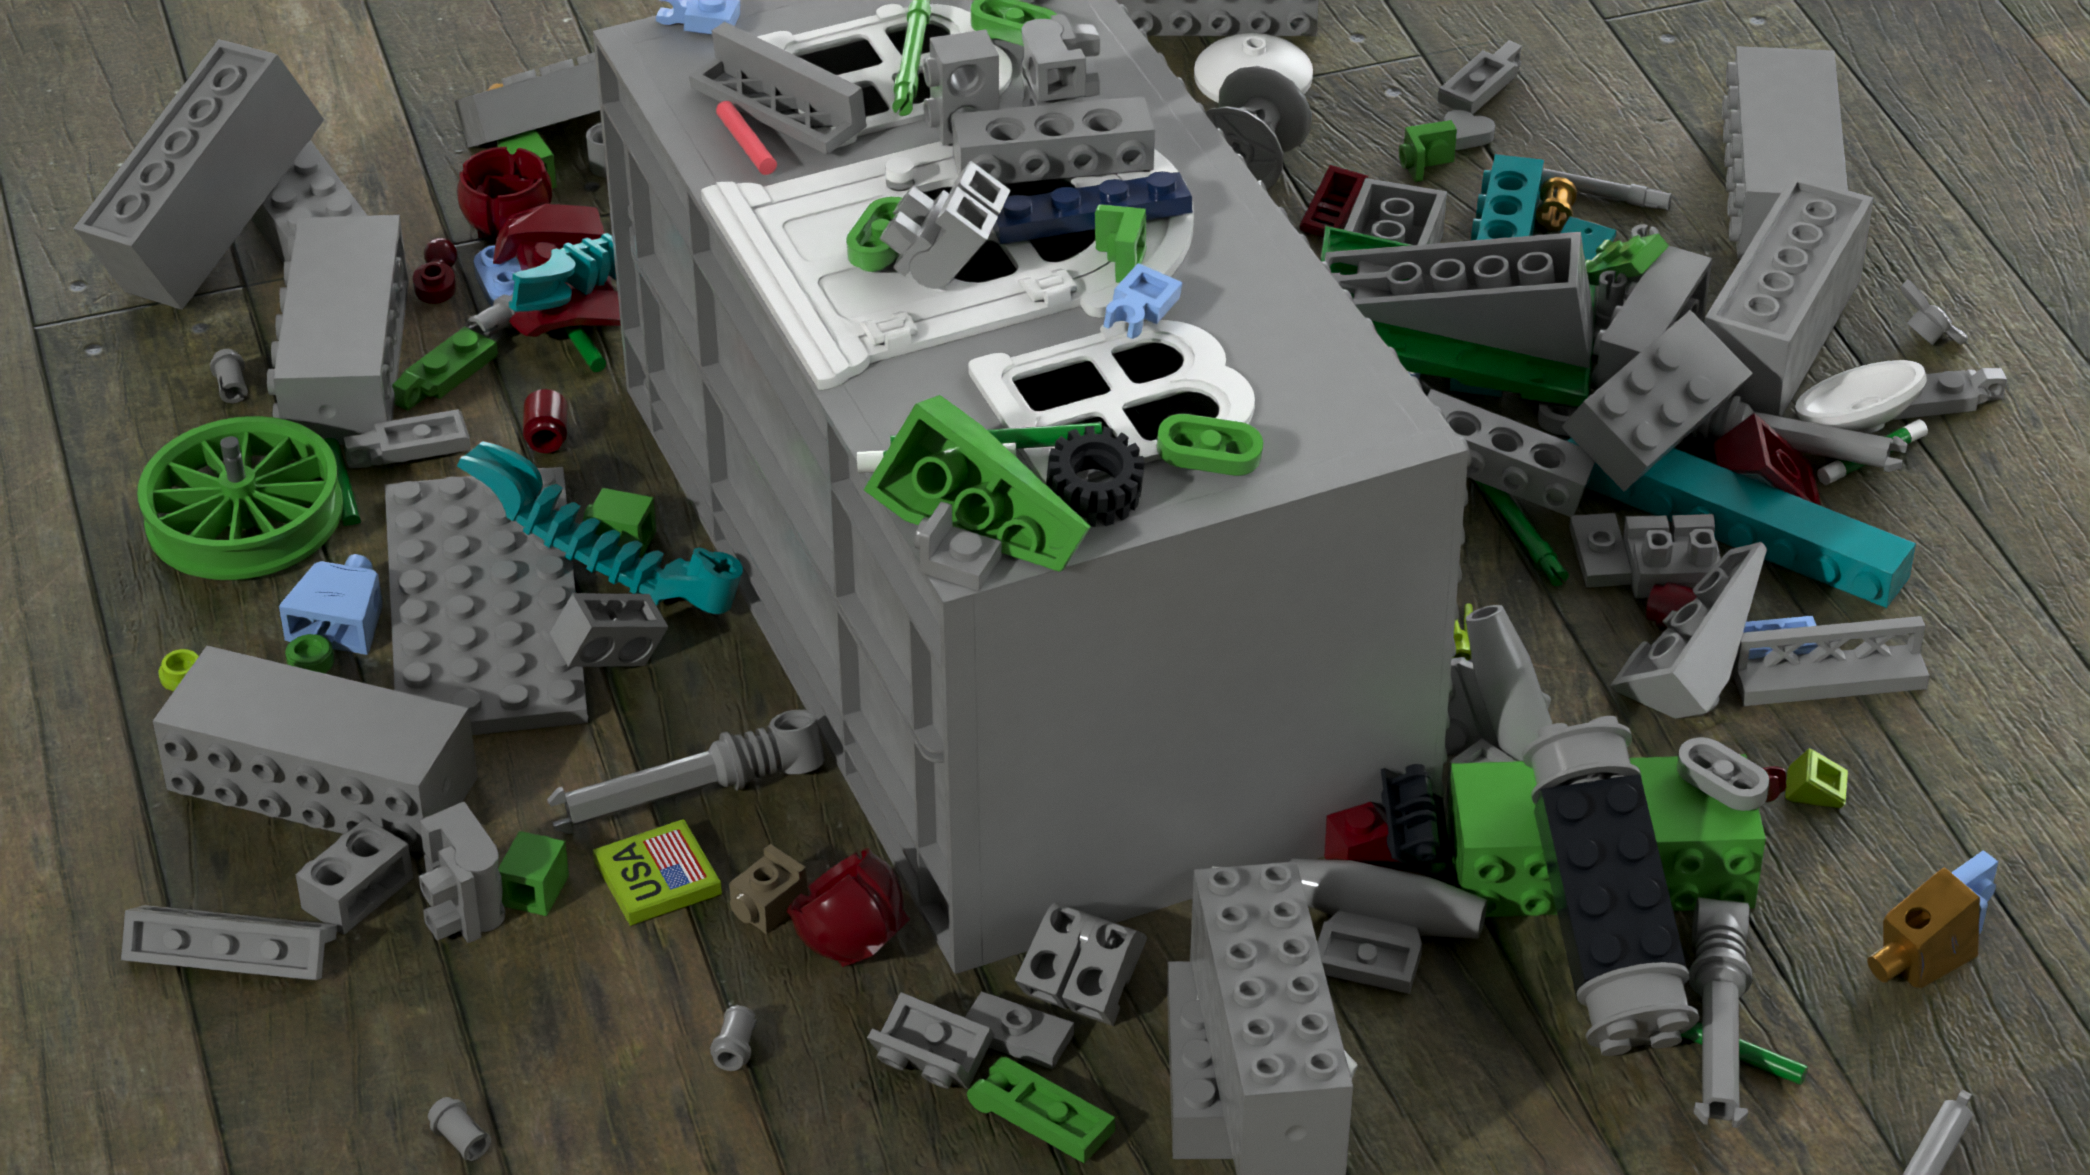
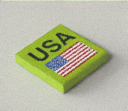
[593,819,722,926]

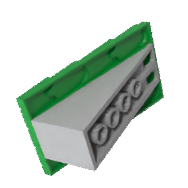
[1321,226,1597,407]

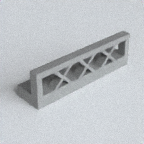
[689,22,867,155]
[1732,616,1930,706]
[121,905,337,980]

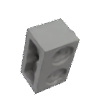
[923,29,999,145]
[549,593,668,667]
[295,818,414,935]

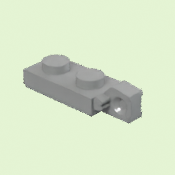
[1438,40,1522,114]
[1894,368,2007,420]
[343,409,471,468]

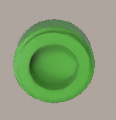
[285,634,334,673]

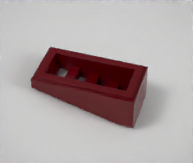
[1300,165,1368,237]

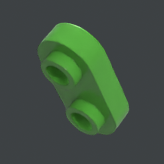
[970,0,1057,47]
[846,197,902,272]
[1156,414,1264,476]

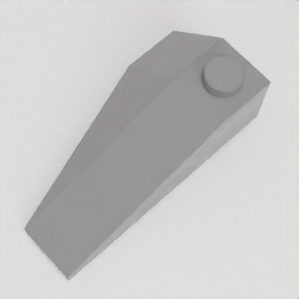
[1611,542,1767,719]

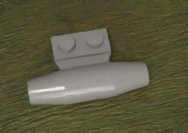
[1445,605,1553,761]
[1290,858,1487,994]

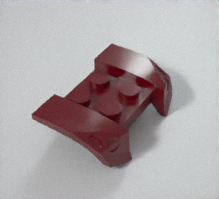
[493,204,621,337]

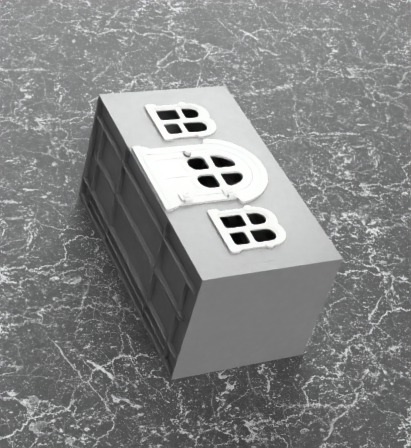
[593,0,1471,974]

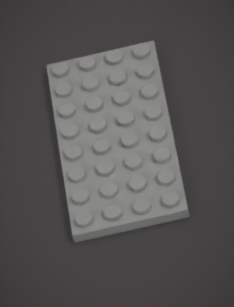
[385,467,588,735]

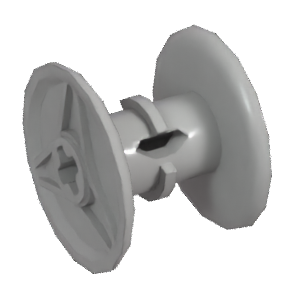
[1206,66,1312,189]

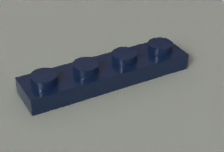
[993,171,1193,245]

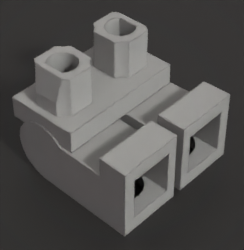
[1022,14,1100,107]
[879,161,1011,289]
[1623,514,1720,599]
[419,802,505,943]
[1015,902,1147,1026]

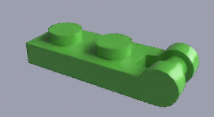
[1585,233,1669,286]
[967,1057,1115,1164]

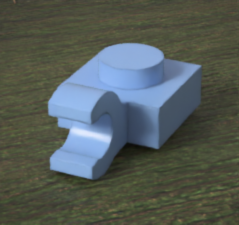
[656,0,740,34]

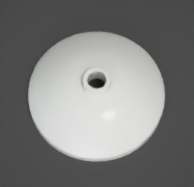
[1194,33,1313,103]
[1795,360,1927,434]

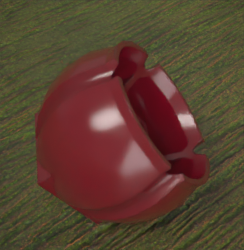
[457,146,553,239]
[787,848,910,967]

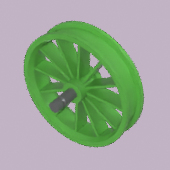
[137,416,343,580]

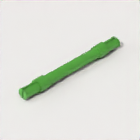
[892,0,931,116]

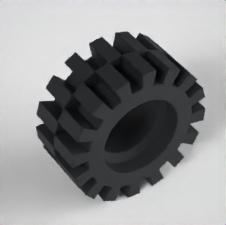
[1046,426,1145,527]

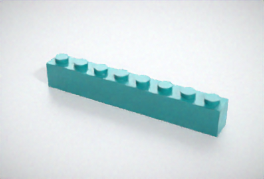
[1568,438,1916,608]

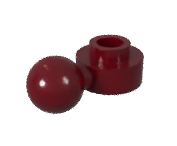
[413,238,457,304]

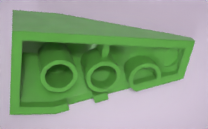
[864,395,1091,572]

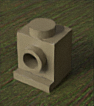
[729,844,808,934]

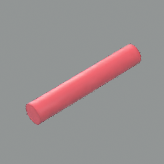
[716,101,777,175]

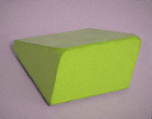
[1785,748,1848,808]

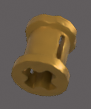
[1536,177,1577,231]

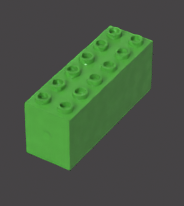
[1446,754,1766,917]

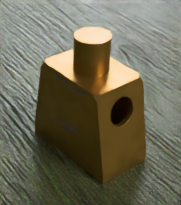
[1867,867,1980,988]

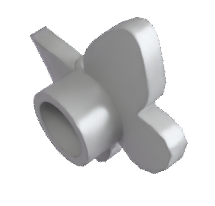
[1900,279,1968,345]

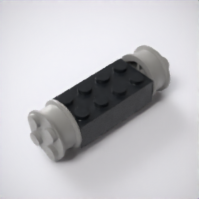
[1522,716,1699,1056]

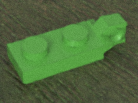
[392,326,498,411]

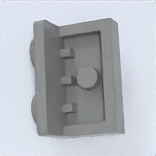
[867,992,995,1089]

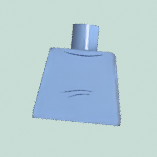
[279,554,382,655]

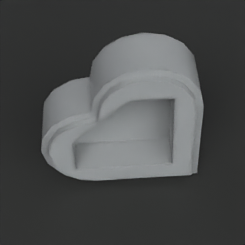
[1444,110,1495,150]

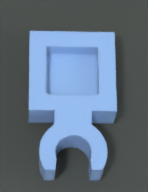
[1104,263,1183,339]

